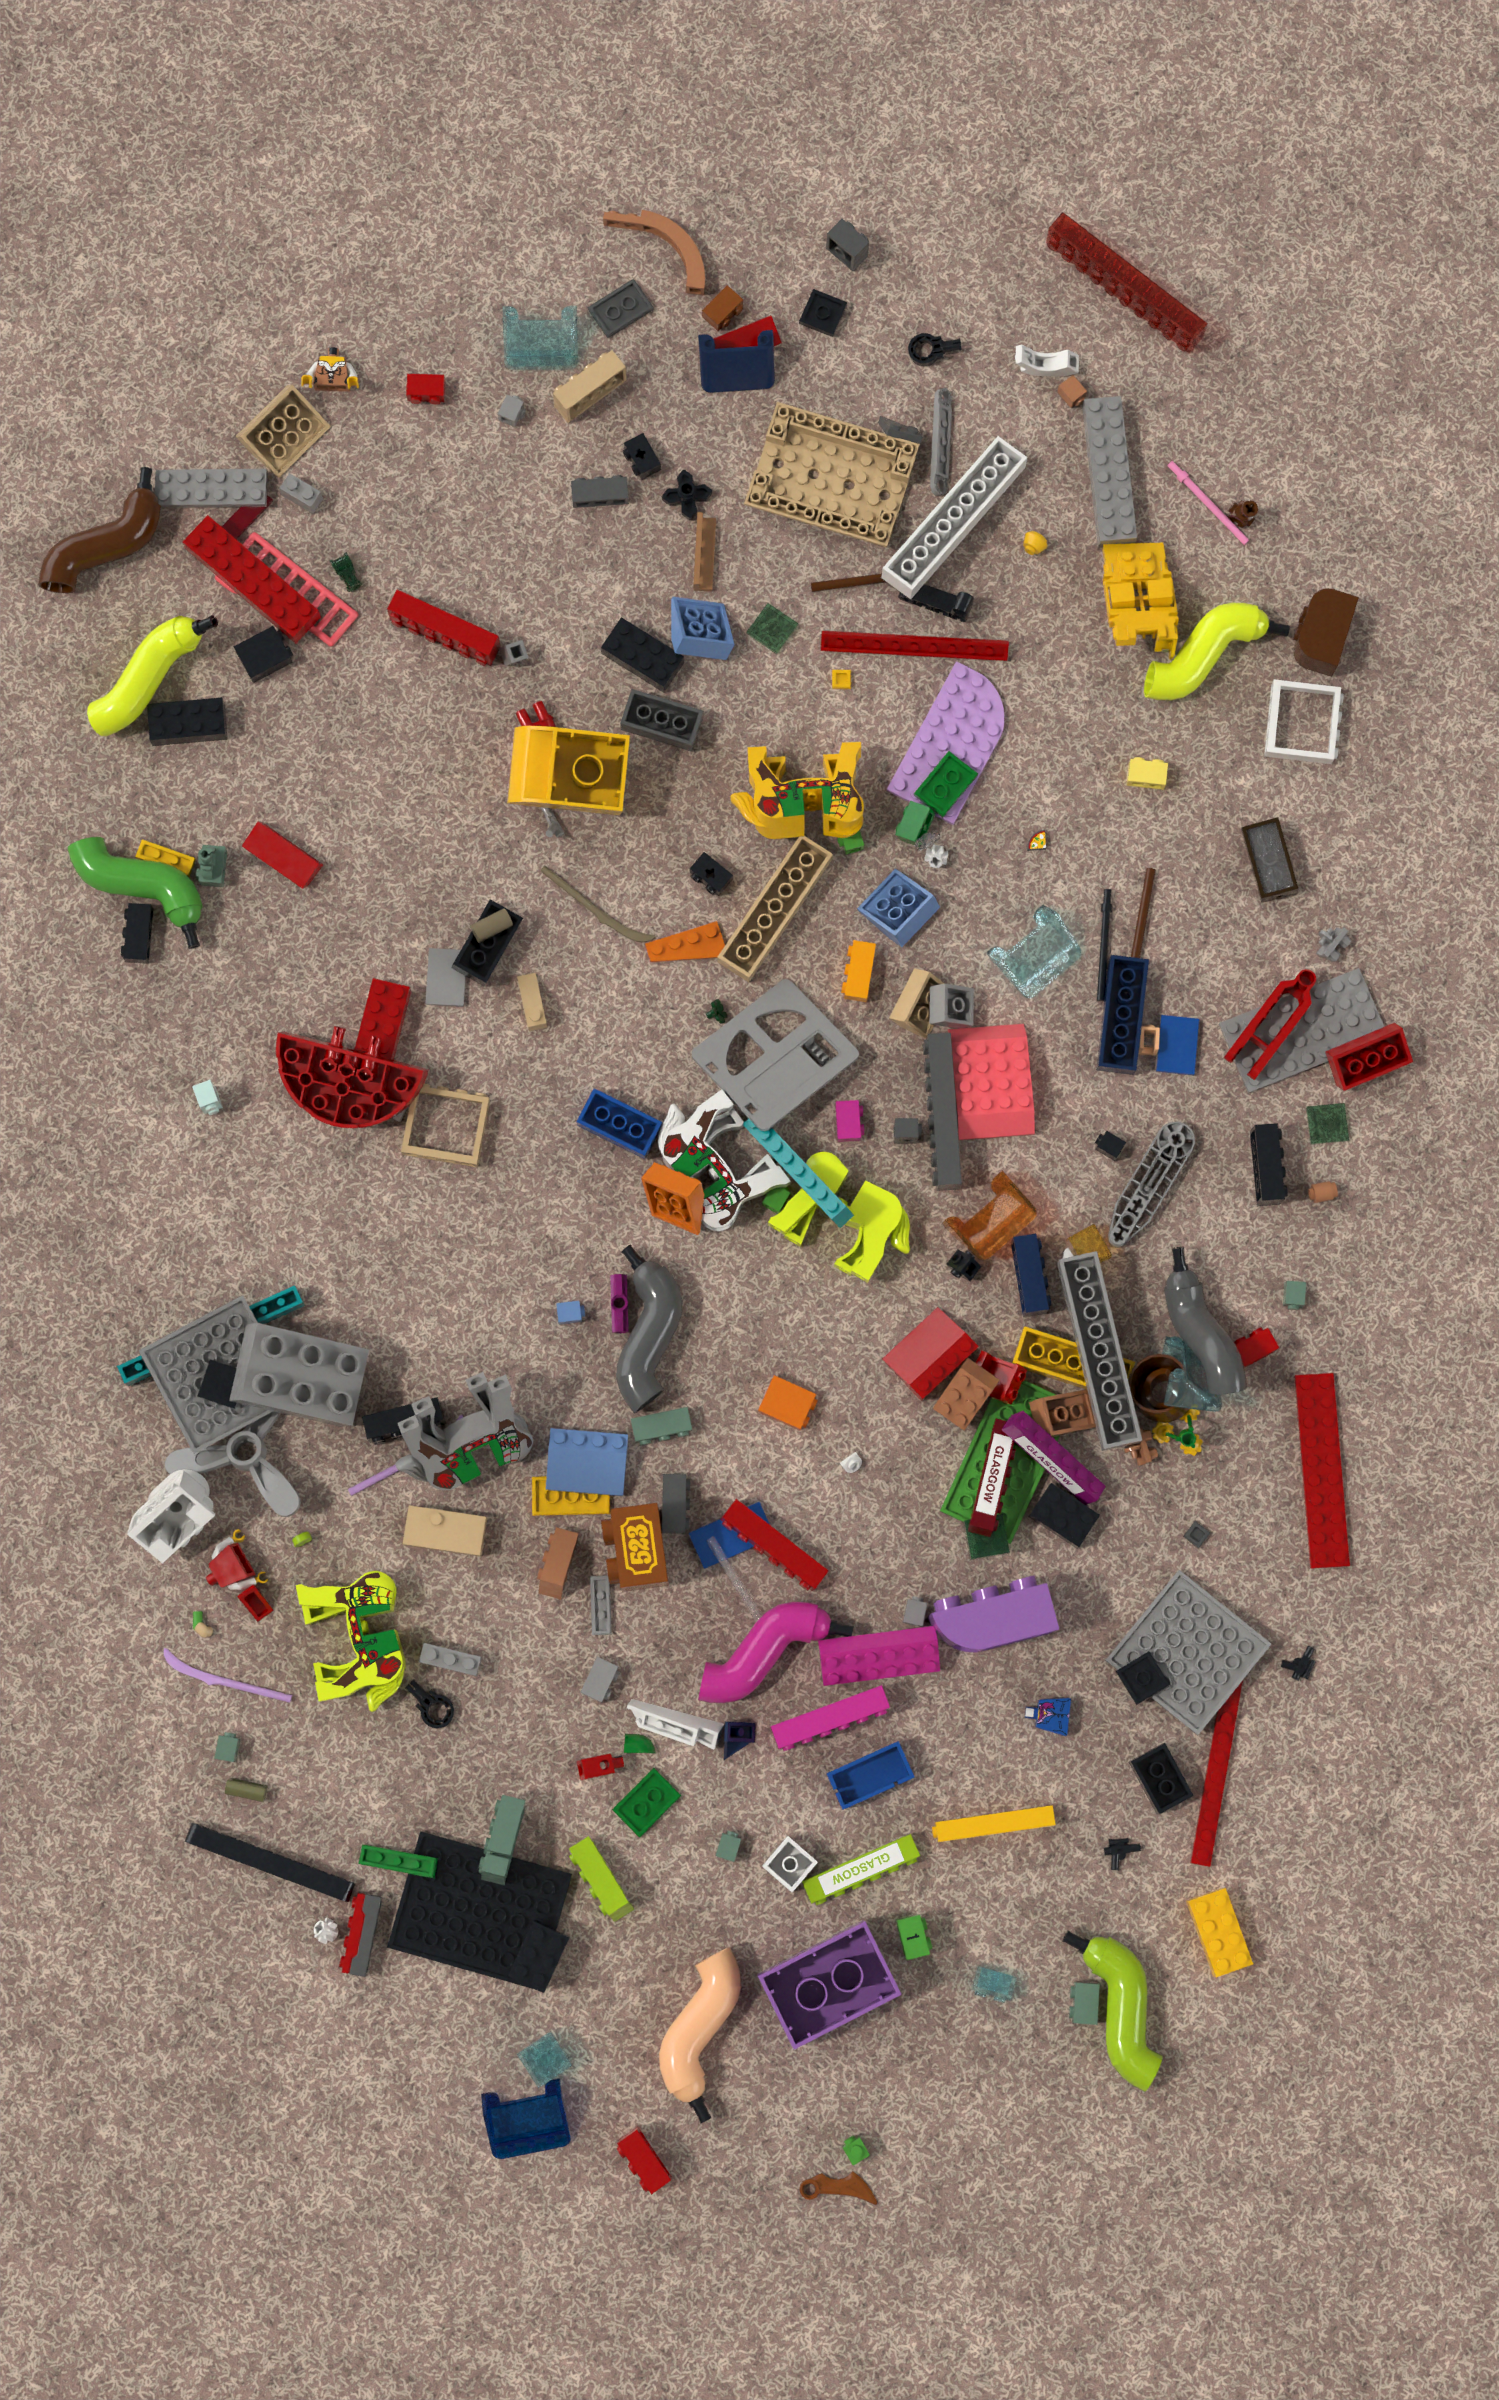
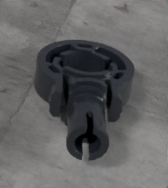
[908,333,962,367]
[405,1679,454,1728]

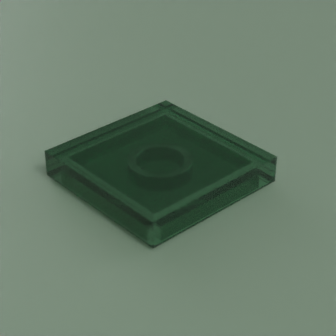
[746,603,798,654]
[1306,1103,1349,1145]

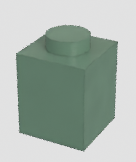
[1283,1281,1306,1310]
[214,1732,240,1762]
[716,1830,741,1862]

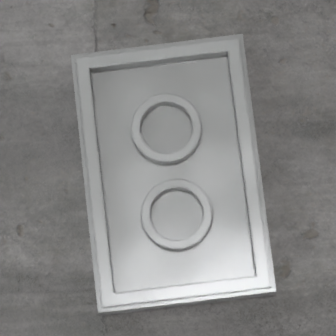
[425,948,466,1007]

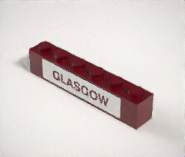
[968,1418,1016,1537]

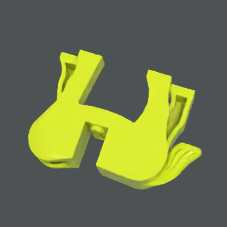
[768,1152,910,1283]

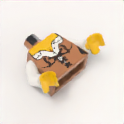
[301,347,359,392]

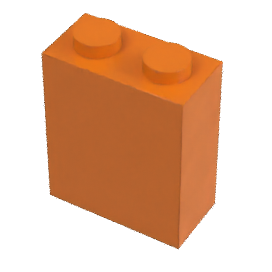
[758,1375,818,1431]

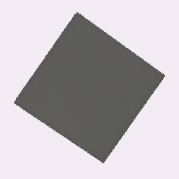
[1183,1521,1210,1548]

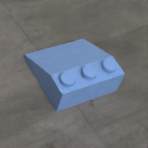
[671,597,735,660]
[857,869,940,947]

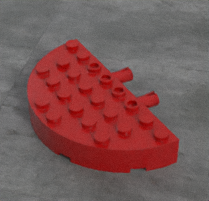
[276,1026,429,1128]

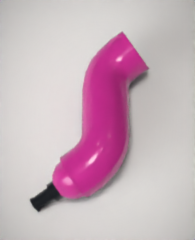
[698,1602,854,1703]

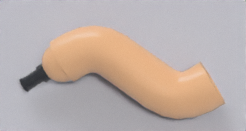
[659,1947,741,2124]

